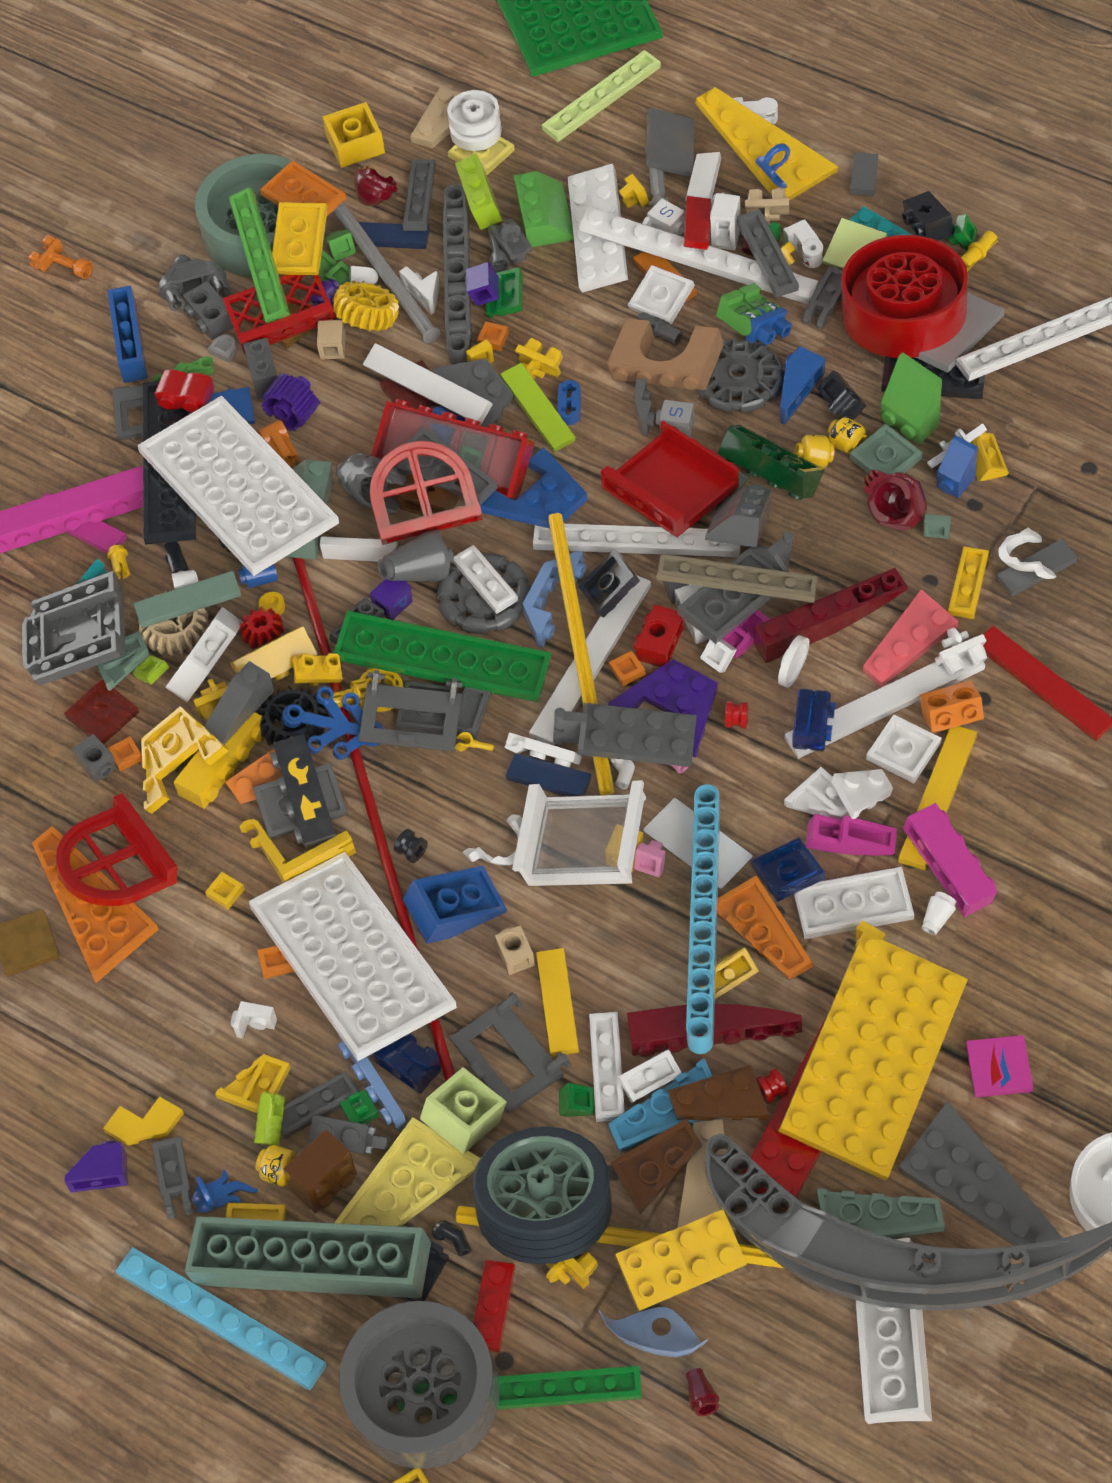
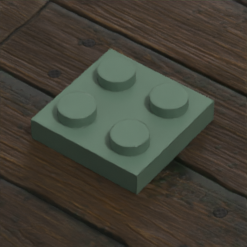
[850,424,923,474]

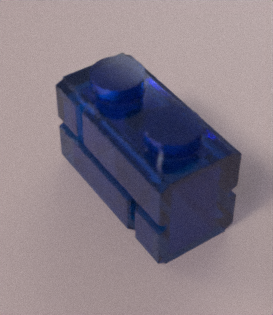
[792,689,836,751]
[373,1033,441,1094]

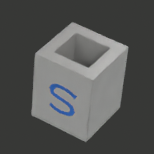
[656,400,695,437]

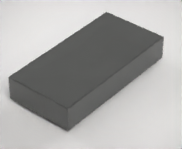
[850,153,878,196]
[457,687,491,739]

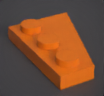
[225,736,292,804]

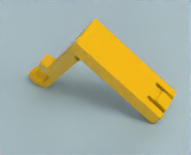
[240,819,356,883]

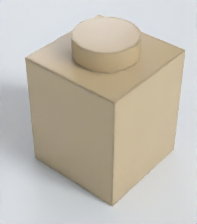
[317,320,346,360]

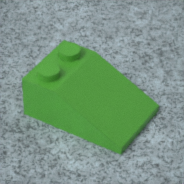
[881,353,942,444]

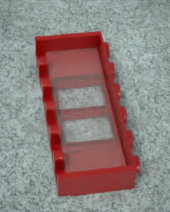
[371,399,535,500]

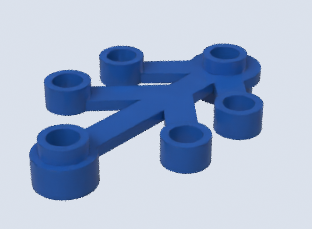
[281,687,384,760]

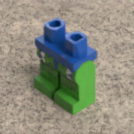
[716,283,792,345]

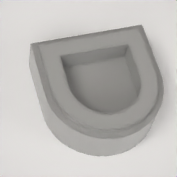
[207,335,238,362]

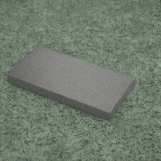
[916,293,1005,373]

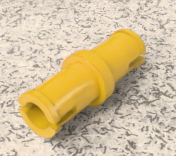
[961,230,998,272]

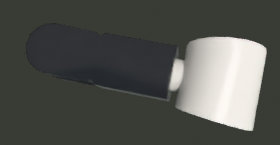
[164,542,198,589]

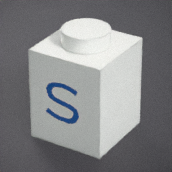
[647,199,685,235]

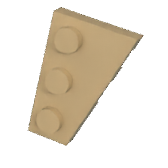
[410,87,460,148]

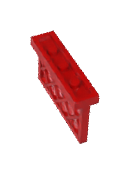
[223,275,336,354]

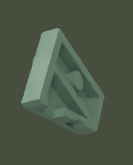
[97,631,150,691]

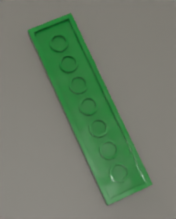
[333,611,551,703]

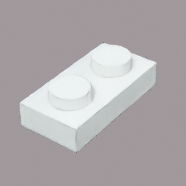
[618,1049,682,1103]

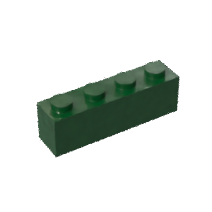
[718,425,825,500]

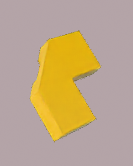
[103,1096,184,1146]

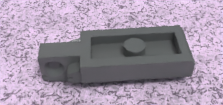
[308,1115,390,1154]

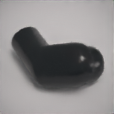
[432,1220,472,1256]

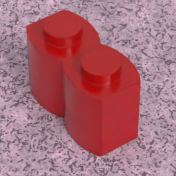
[155,370,214,413]

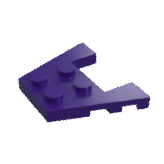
[608,659,718,758]

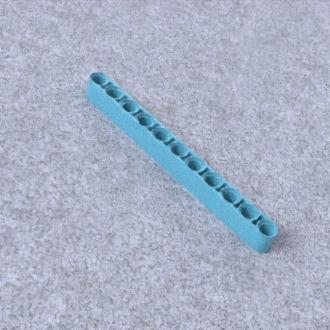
[686,784,720,1054]

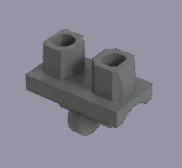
[490,218,532,264]

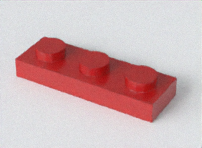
[473,1260,515,1353]

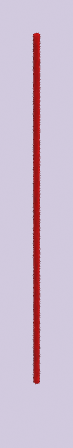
[292,557,455,1082]

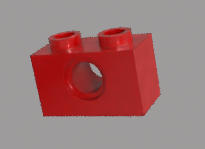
[633,604,685,667]

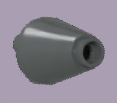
[377,529,454,582]

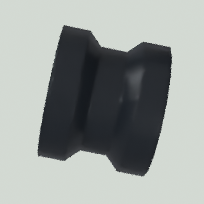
[393,829,428,863]

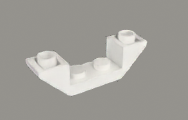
[165,607,243,702]

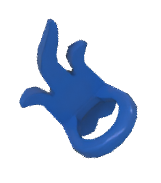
[755,143,790,188]
[192,1169,258,1213]

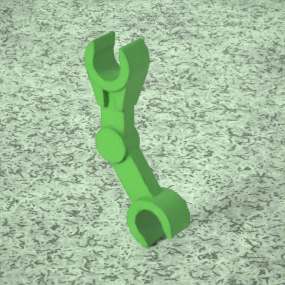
[153,356,214,382]

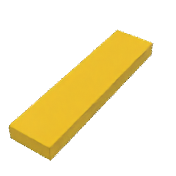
[536,948,579,1057]

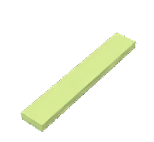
[542,50,661,142]

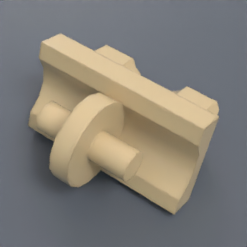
[745,188,790,226]

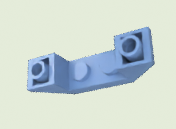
[523,551,586,648]

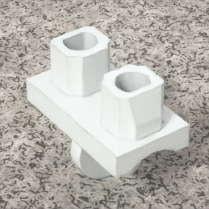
[935,628,987,676]

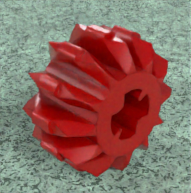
[239,606,285,650]

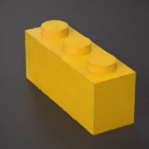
[230,626,317,681]

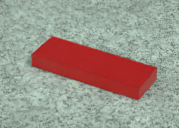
[683,196,711,250]

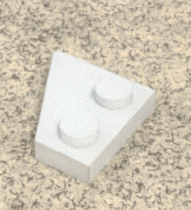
[831,769,893,819]

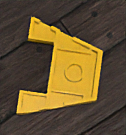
[141,707,229,814]

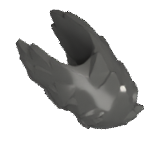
[336,453,406,513]

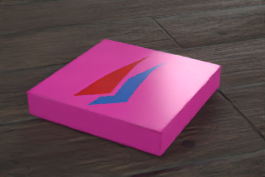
[966,1035,1033,1098]

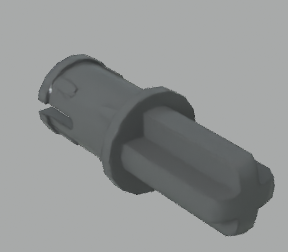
[637,312,683,346]

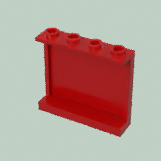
[601,421,739,538]

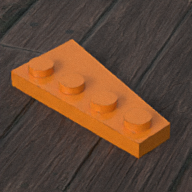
[717,875,813,981]

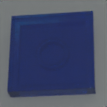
[751,838,826,902]

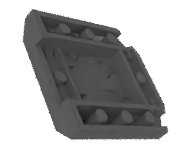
[22,571,126,686]

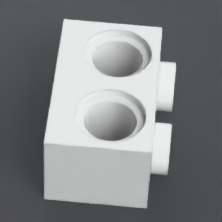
[710,193,741,250]

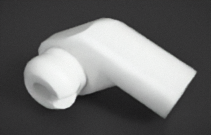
[610,758,635,789]

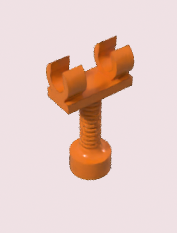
[27,235,93,279]

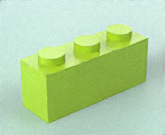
[455,154,503,230]

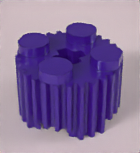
[261,373,320,431]

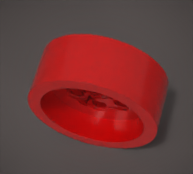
[842,235,968,358]

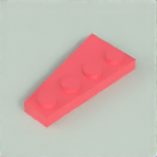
[863,589,959,688]

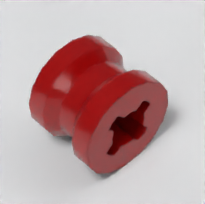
[725,701,749,729]
[756,1068,789,1104]

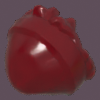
[354,166,398,206]

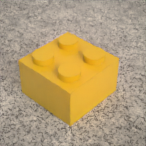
[322,102,385,168]

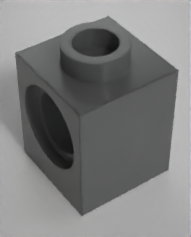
[72,734,117,783]

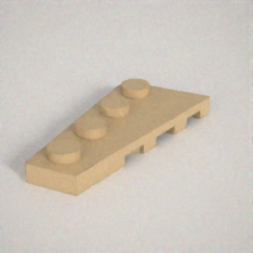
[678,1119,736,1232]

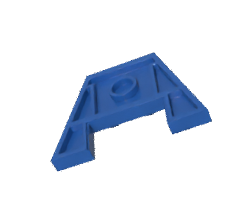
[480,447,587,529]

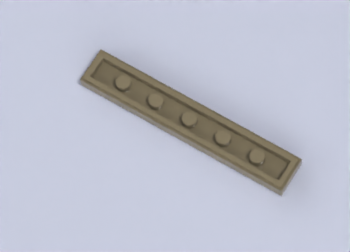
[656,554,818,603]

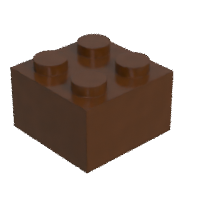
[283,1129,357,1214]

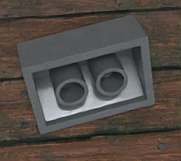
[705,484,772,547]

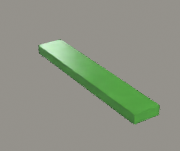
[229,187,290,324]

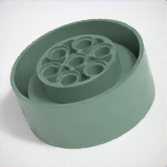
[195,154,292,277]

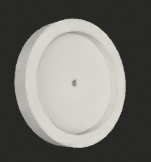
[778,635,809,688]

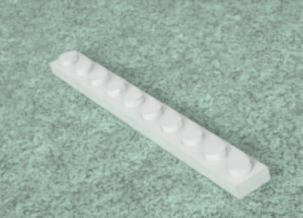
[579,207,818,305]

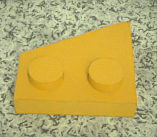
[215,1054,291,1114]

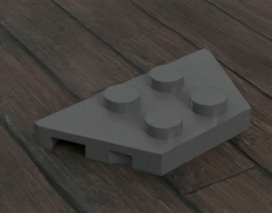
[432,359,514,440]

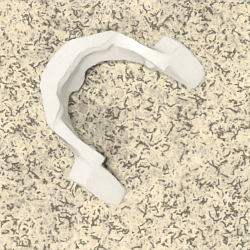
[999,528,1056,579]
[463,814,522,865]

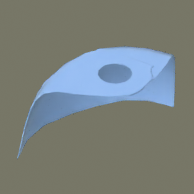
[599,1307,708,1358]

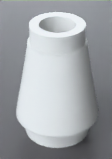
[921,892,956,935]

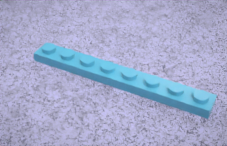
[116,1247,327,1391]

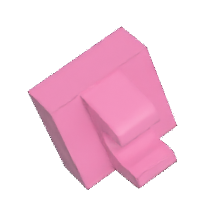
[634,840,666,878]

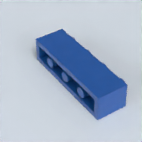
[107,285,148,383]

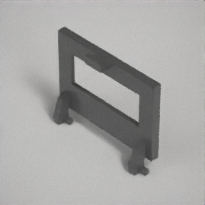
[113,385,143,441]
[359,670,463,751]
[449,992,572,1114]

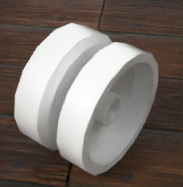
[447,90,502,151]

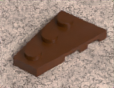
[668,1065,769,1120]
[611,1119,702,1215]

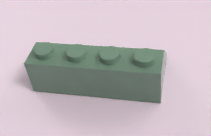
[285,460,333,560]

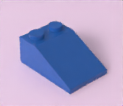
[403,865,507,944]

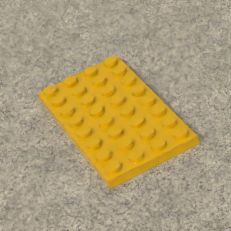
[779,931,968,1181]

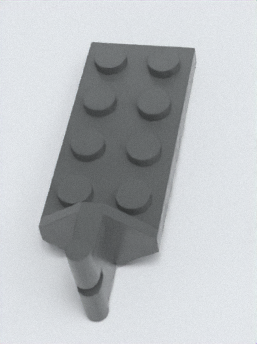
[677,532,794,644]
[553,703,697,767]

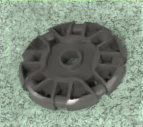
[696,338,784,413]
[437,553,531,634]

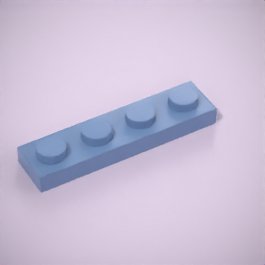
[337,1034,407,1132]

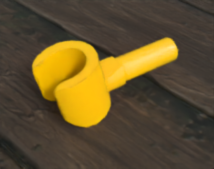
[455,732,494,752]

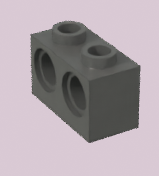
[183,281,234,340]
[243,338,278,399]

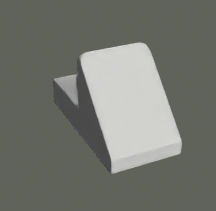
[399,266,440,315]

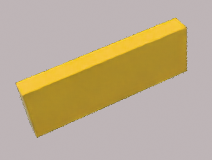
[948,546,989,620]

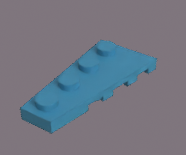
[608,1059,712,1153]

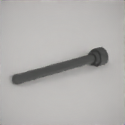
[487,224,510,272]

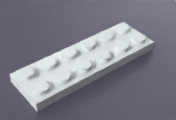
[568,164,628,293]

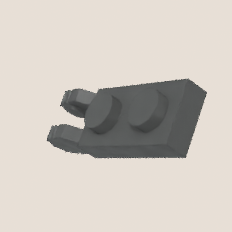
[802,267,843,329]
[152,1137,193,1219]

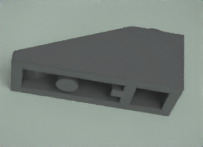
[204,661,274,745]

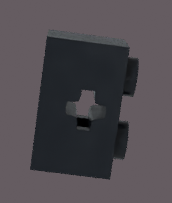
[902,191,953,241]

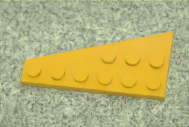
[695,87,838,201]

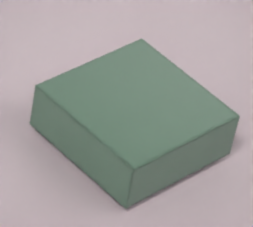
[923,514,951,539]

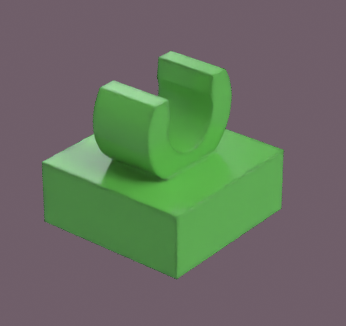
[326,229,357,261]

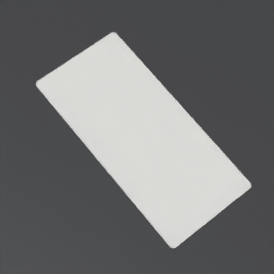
[643,798,753,889]

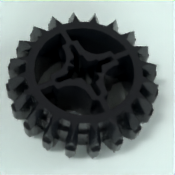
[258,685,329,746]

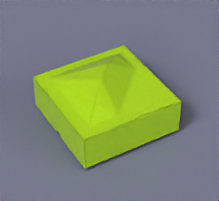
[132,655,169,685]

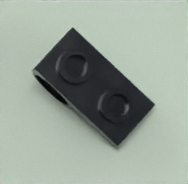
[816,370,867,420]

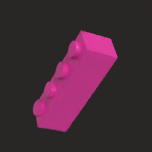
[903,803,997,918]

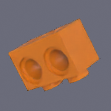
[919,680,984,733]

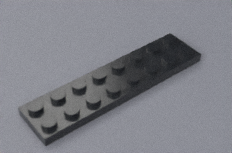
[143,381,197,545]

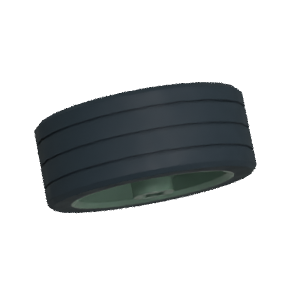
[473,1126,612,1264]

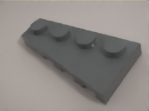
[395,427,498,505]

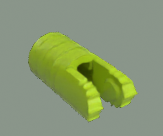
[254,1091,285,1146]

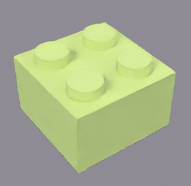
[420,1067,507,1154]

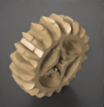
[138,591,209,657]

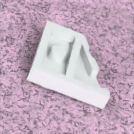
[784,767,849,820]

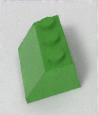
[514,171,574,247]

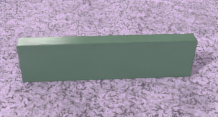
[133,571,241,628]

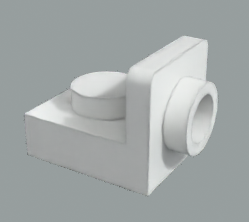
[231,1001,277,1039]

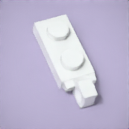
[505,732,582,768]

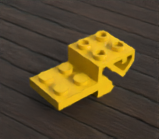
[614,1209,747,1311]

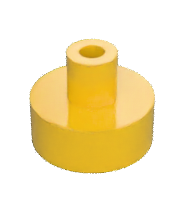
[780,241,795,266]

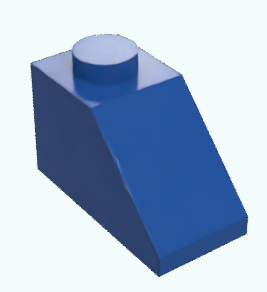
[937,435,978,498]

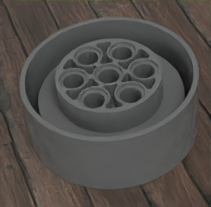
[339,1301,500,1469]

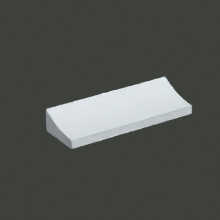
[856,1238,932,1424]

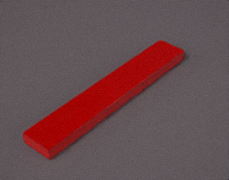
[983,625,1112,741]

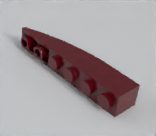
[754,568,908,663]
[627,1004,802,1057]

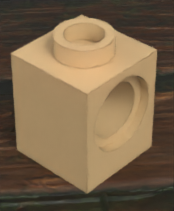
[495,925,535,975]

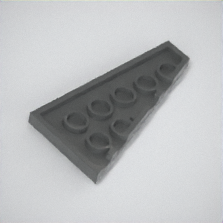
[898,1101,1062,1246]

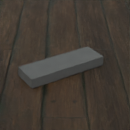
[997,539,1077,597]
[281,1071,358,1139]

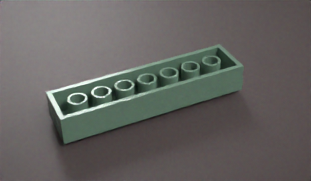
[185,1216,431,1298]

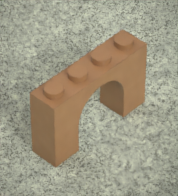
[607,318,724,390]

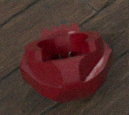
[863,469,927,530]

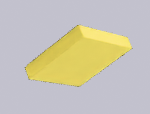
[448,136,515,175]

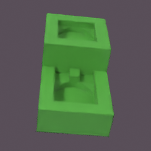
[319,250,349,285]

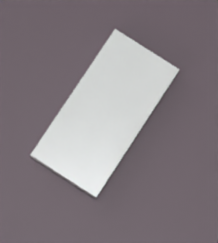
[793,867,914,939]

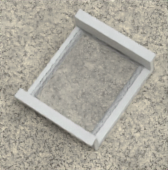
[512,780,646,886]

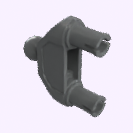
[158,255,231,311]

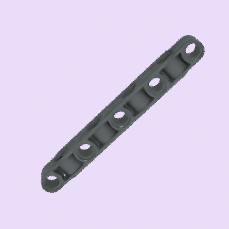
[443,184,472,365]

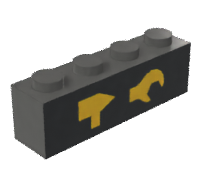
[270,734,336,850]

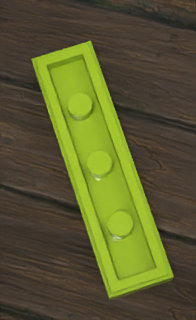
[500,363,575,453]

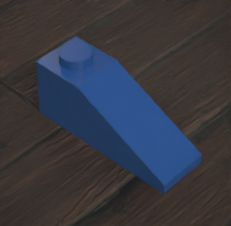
[780,346,825,425]

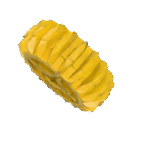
[333,281,399,332]

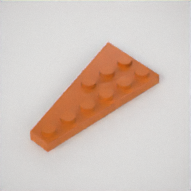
[32,826,159,983]

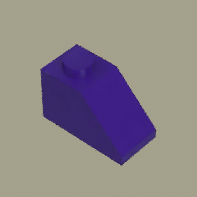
[65,1141,128,1193]

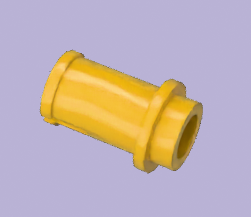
[107,545,130,579]

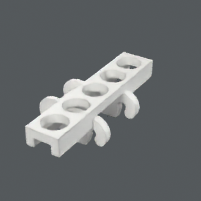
[927,423,987,469]

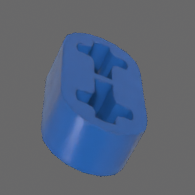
[557,380,581,425]

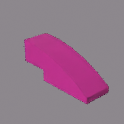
[805,814,897,856]

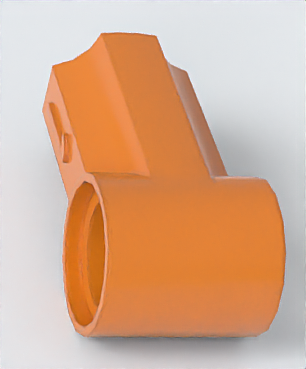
[257,420,299,467]

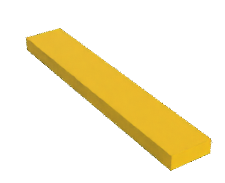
[898,726,977,871]

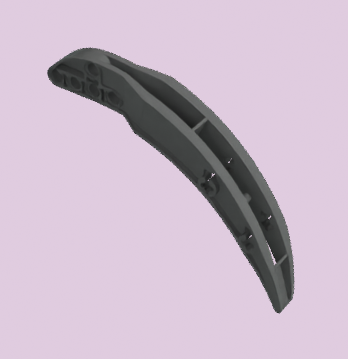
[706,1134,1112,1311]

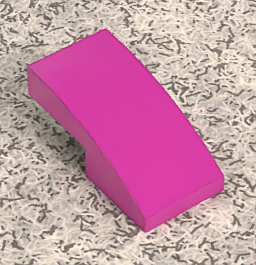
[723,610,770,658]

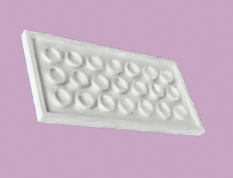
[138,396,339,576]
[249,852,457,1061]

